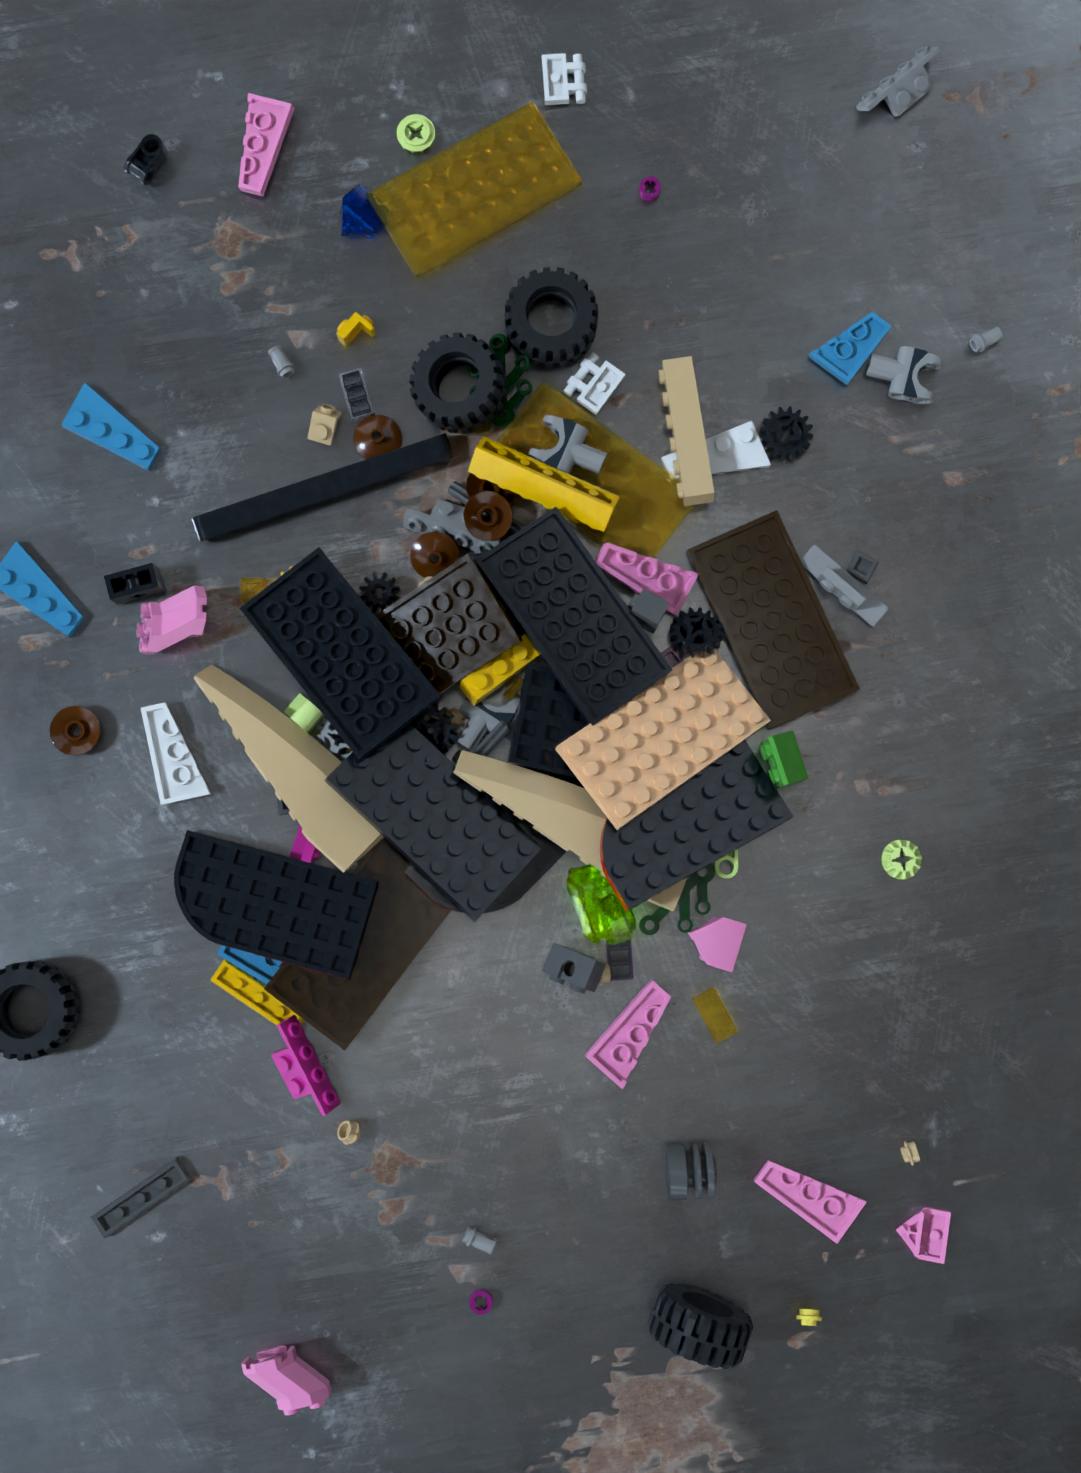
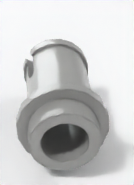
[970,326,1003,352]
[268,345,295,379]
[462,1227,497,1254]

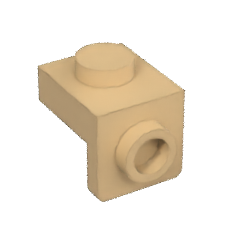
[307,404,342,446]

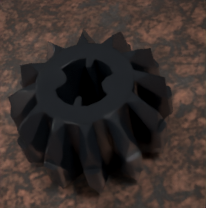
[359,572,401,614]

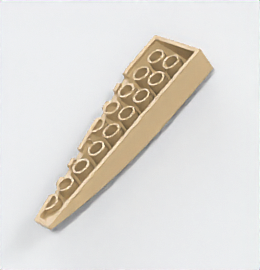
[194,664,384,873]
[453,750,687,911]

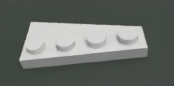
[661,421,771,482]
[141,702,211,805]

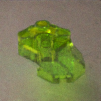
[566,864,636,945]

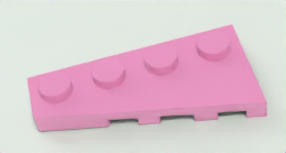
[238,93,295,197]
[595,543,698,616]
[584,979,671,1089]
[753,1160,867,1244]

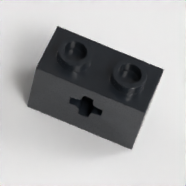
[104,563,165,605]

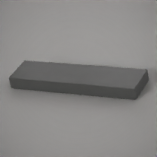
[91,1157,191,1238]

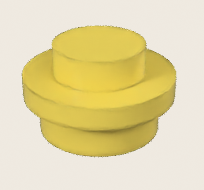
[796,1309,822,1326]

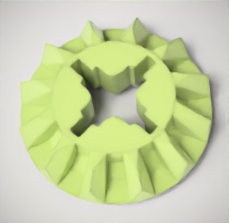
[397,114,435,154]
[881,839,922,879]

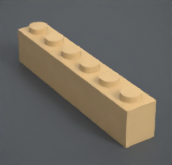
[658,356,714,506]

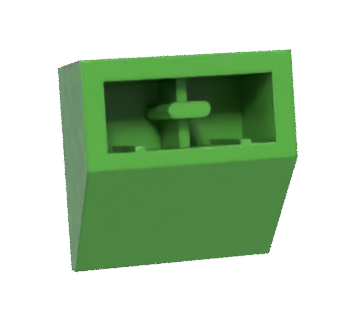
[759,731,808,789]

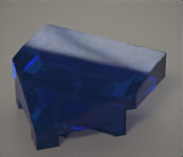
[340,184,394,239]

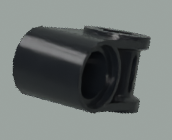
[124,134,168,185]

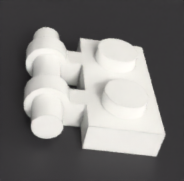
[542,53,587,105]
[563,352,626,416]

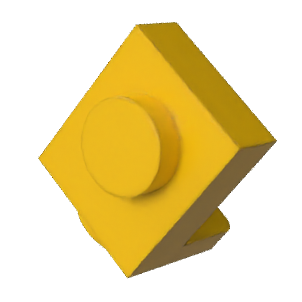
[336,312,376,347]

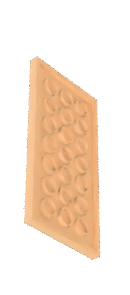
[555,649,771,830]

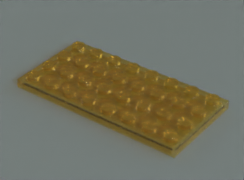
[366,101,582,278]
[496,381,695,558]

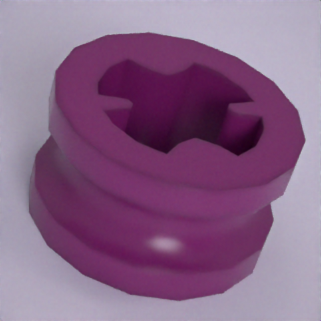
[638,176,661,201]
[469,1289,492,1315]

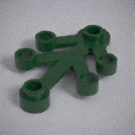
[468,334,533,428]
[639,864,715,935]

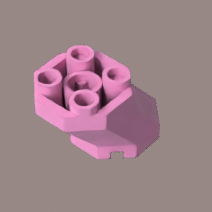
[136,585,207,655]
[241,1346,332,1415]

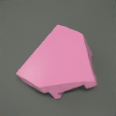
[688,916,747,972]
[896,1207,951,1264]

